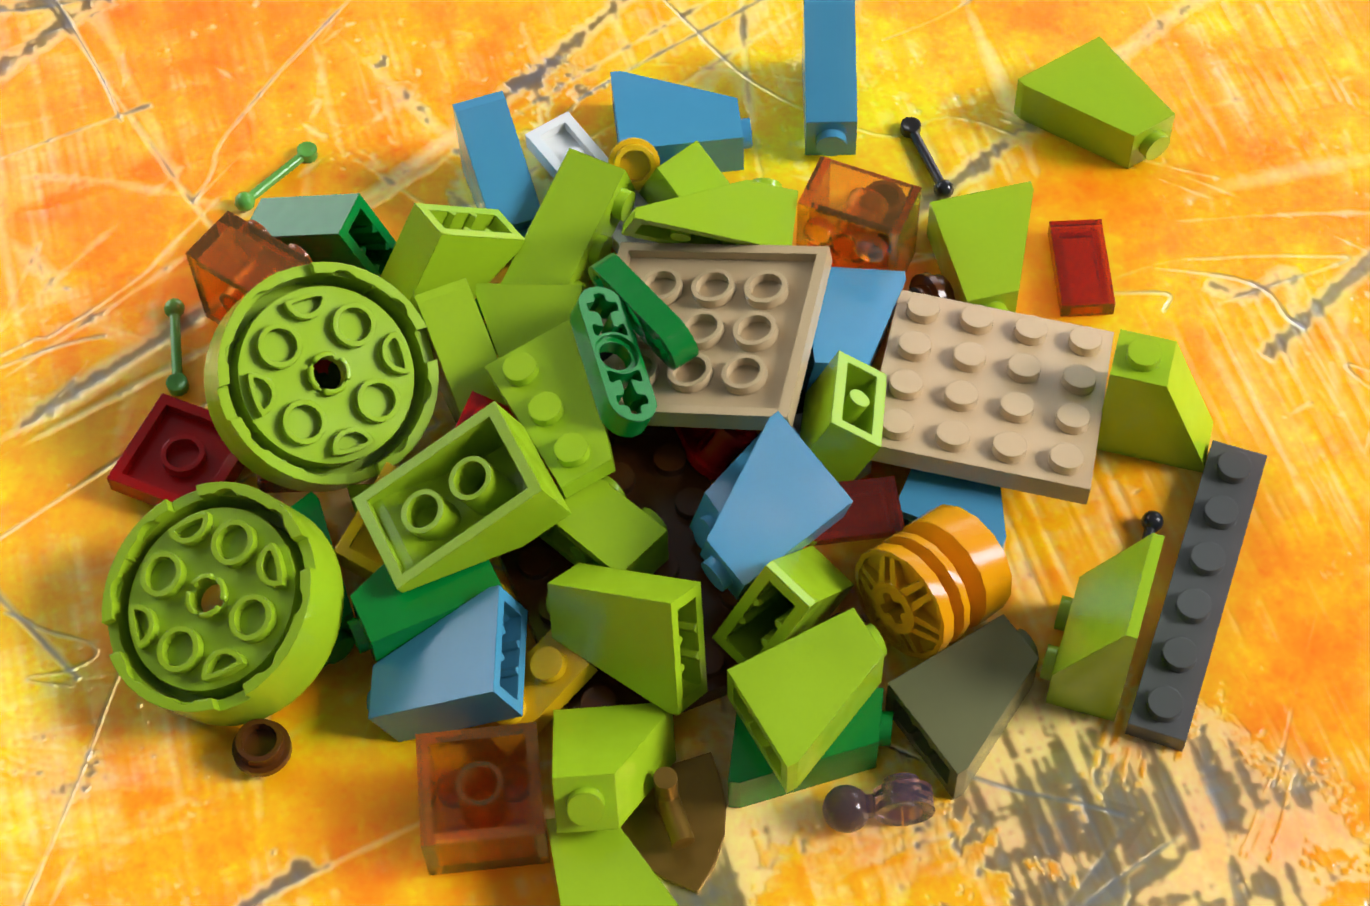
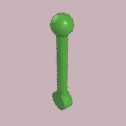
[235,142,318,212]
[164,298,189,396]

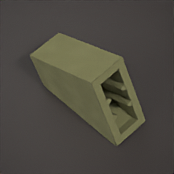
[885,614,1039,800]

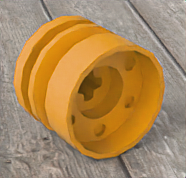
[855,504,1012,659]

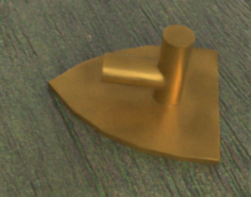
[621,752,726,894]

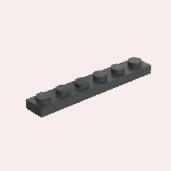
[1125,440,1267,752]

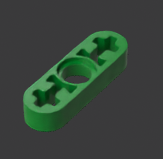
[588,253,699,370]
[570,286,657,437]

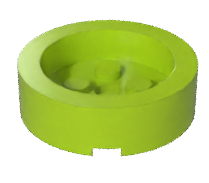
[204,261,439,492]
[101,481,344,726]

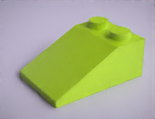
[353,401,571,593]
[1039,533,1165,722]

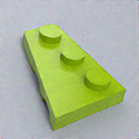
[485,319,616,499]

